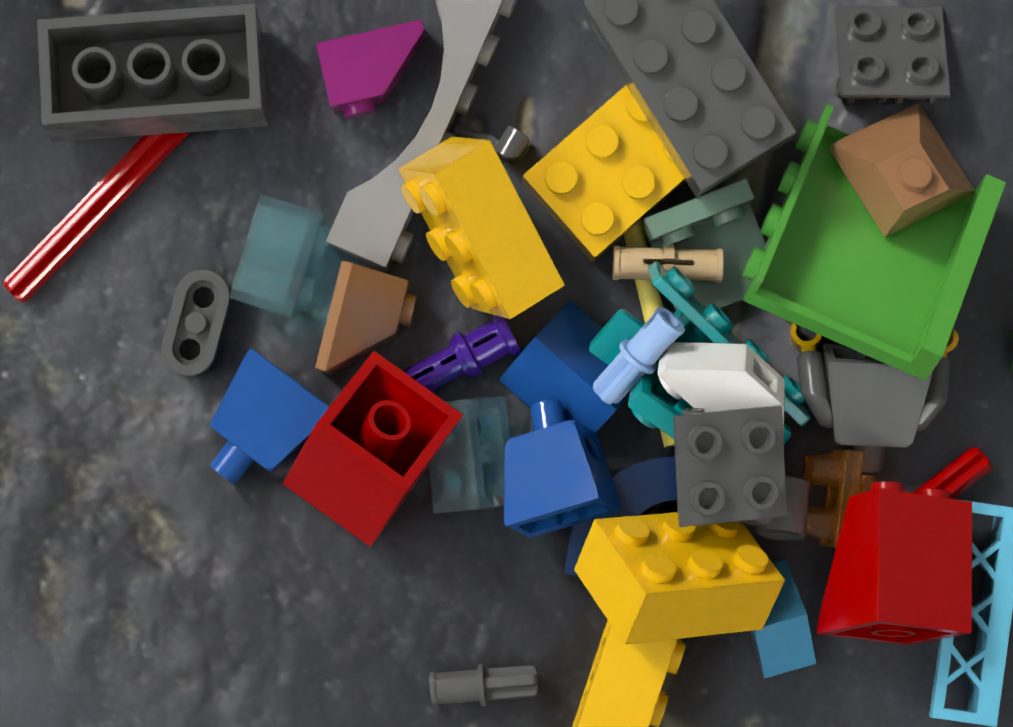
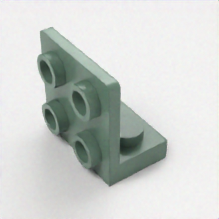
[641,178,766,311]

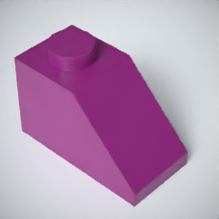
[316,19,425,119]

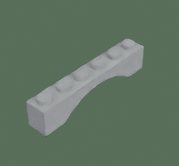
[326,0,517,272]

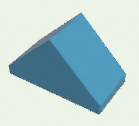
[750,559,816,679]

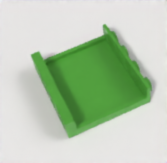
[742,104,1006,381]

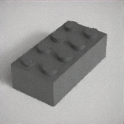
[581,0,796,198]
[37,3,268,142]

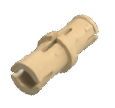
[612,243,723,283]

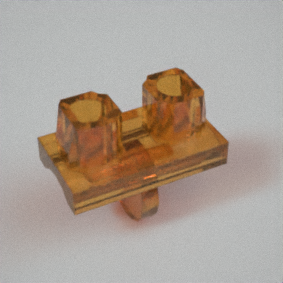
[803,450,876,548]

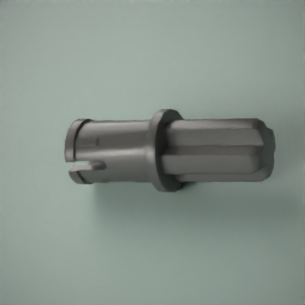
[429,663,539,707]

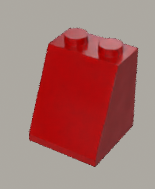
[283,351,463,547]
[817,482,972,646]

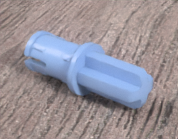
[593,307,685,404]

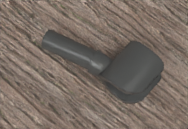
[453,125,532,164]

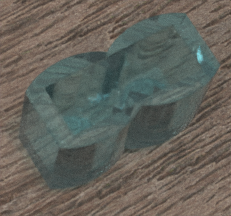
[229,195,331,319]

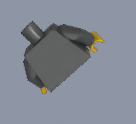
[790,323,959,473]

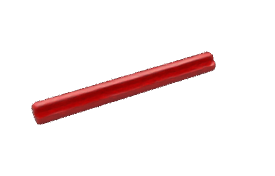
[3,132,190,303]

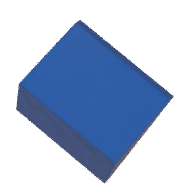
[499,300,629,433]

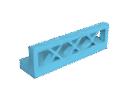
[929,500,1013,727]

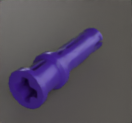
[402,315,522,391]

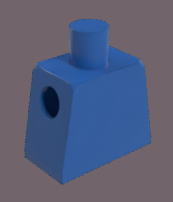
[209,348,330,485]
[504,400,622,538]

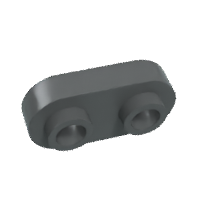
[161,269,232,377]

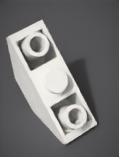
[657,342,785,427]

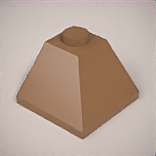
[829,103,975,237]
[315,261,417,375]

